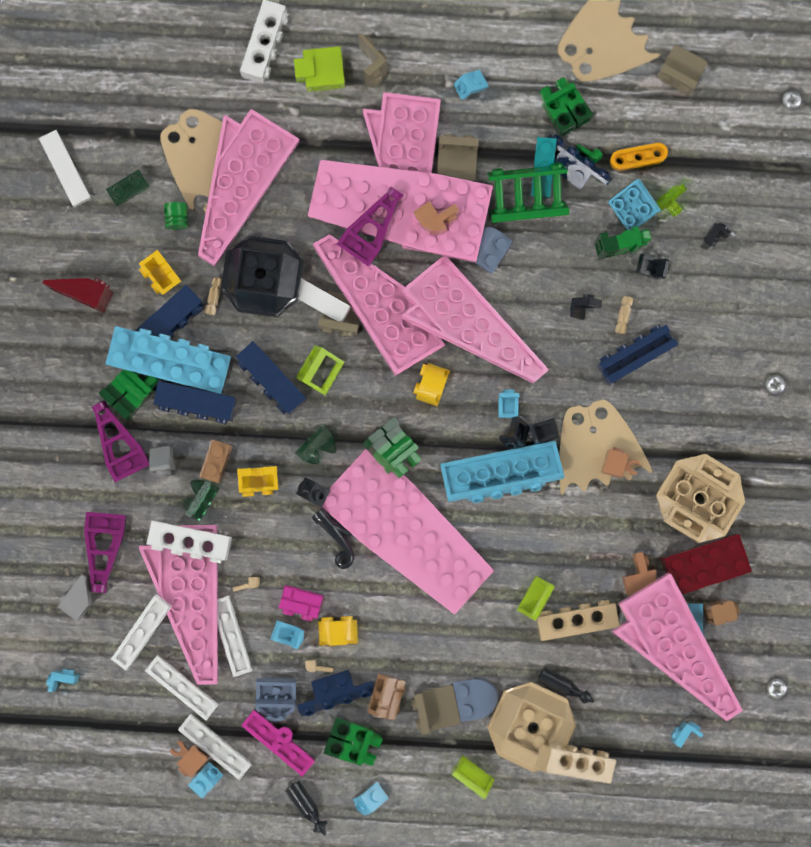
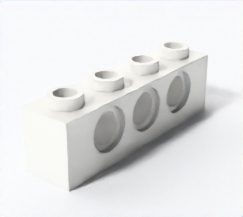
[240,0,289,84]
[147,521,232,563]

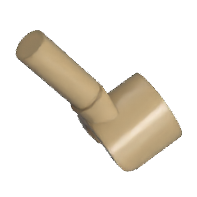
[233,577,260,592]
[305,660,333,673]

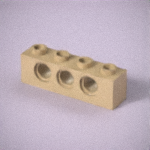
[536,600,620,641]
[535,742,616,784]

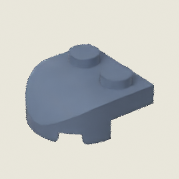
[472,227,513,274]
[453,677,499,722]
[255,678,297,721]

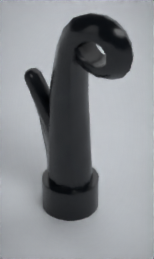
[311,508,354,569]

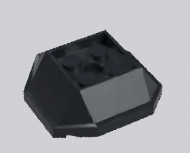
[220,236,304,318]

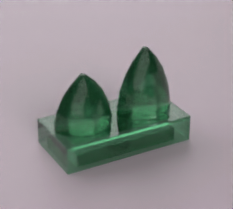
[106,169,150,207]
[295,425,336,464]
[183,480,220,521]

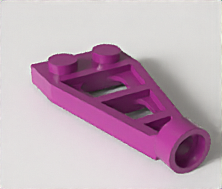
[336,186,403,267]
[92,400,149,483]
[84,512,127,593]

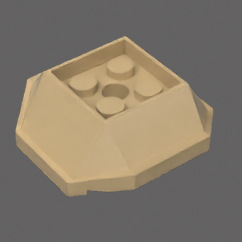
[656,454,745,543]
[487,681,576,772]

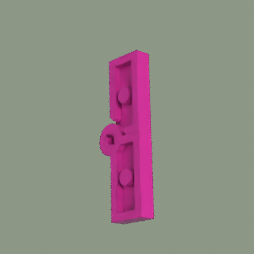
[241,709,315,777]

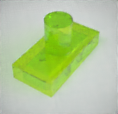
[655,183,687,217]

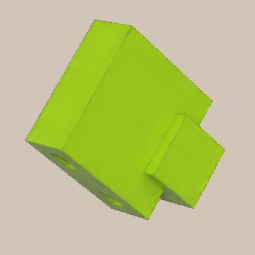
[294,46,345,92]

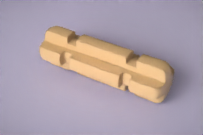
[204,277,222,316]
[615,296,633,334]

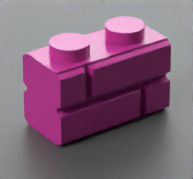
[279,585,324,621]

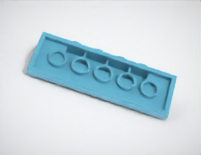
[105,326,231,394]
[440,441,564,503]

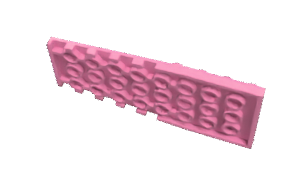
[308,160,493,263]
[322,449,494,614]

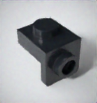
[636,254,669,279]
[570,294,602,320]
[528,418,561,444]
[296,477,330,507]

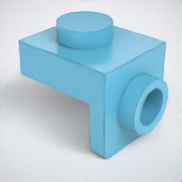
[454,70,489,100]
[498,389,519,418]
[270,620,304,649]
[46,668,80,692]
[670,721,704,748]
[188,762,223,799]
[353,782,389,816]

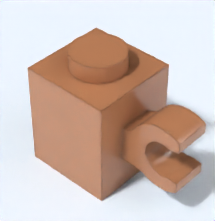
[601,447,640,478]
[170,740,210,777]

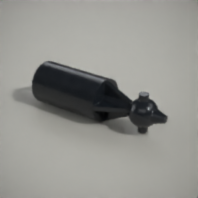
[537,666,595,704]
[284,780,328,836]

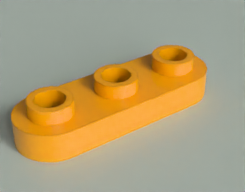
[610,143,668,171]

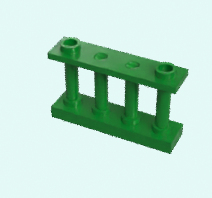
[487,163,569,223]

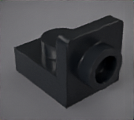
[700,223,732,250]
[499,416,530,449]

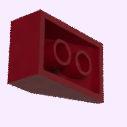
[42,277,114,313]

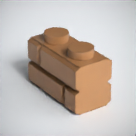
[199,440,232,484]
[703,599,740,626]
[368,673,406,720]

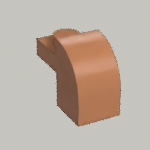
[413,201,460,234]
[622,552,656,596]

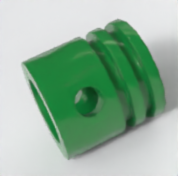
[164,202,188,230]

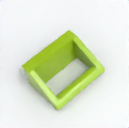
[295,345,345,396]
[516,576,555,621]
[451,754,495,799]

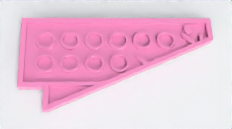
[363,92,441,252]
[198,109,300,267]
[313,234,445,376]
[401,256,549,383]
[139,525,218,685]
[612,573,743,721]

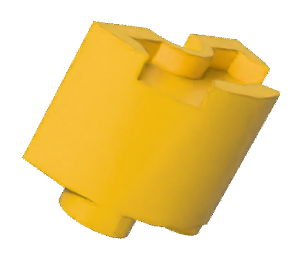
[138,250,181,295]
[413,363,450,407]
[237,466,278,497]
[318,616,358,646]

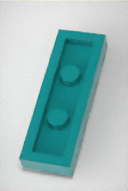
[531,137,557,197]

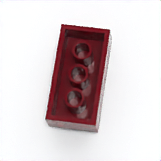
[660,534,752,595]

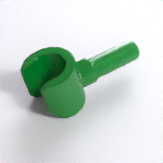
[576,143,602,163]

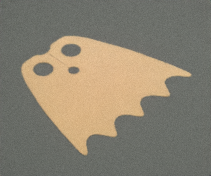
[558,0,660,82]
[161,109,223,210]
[560,400,652,495]

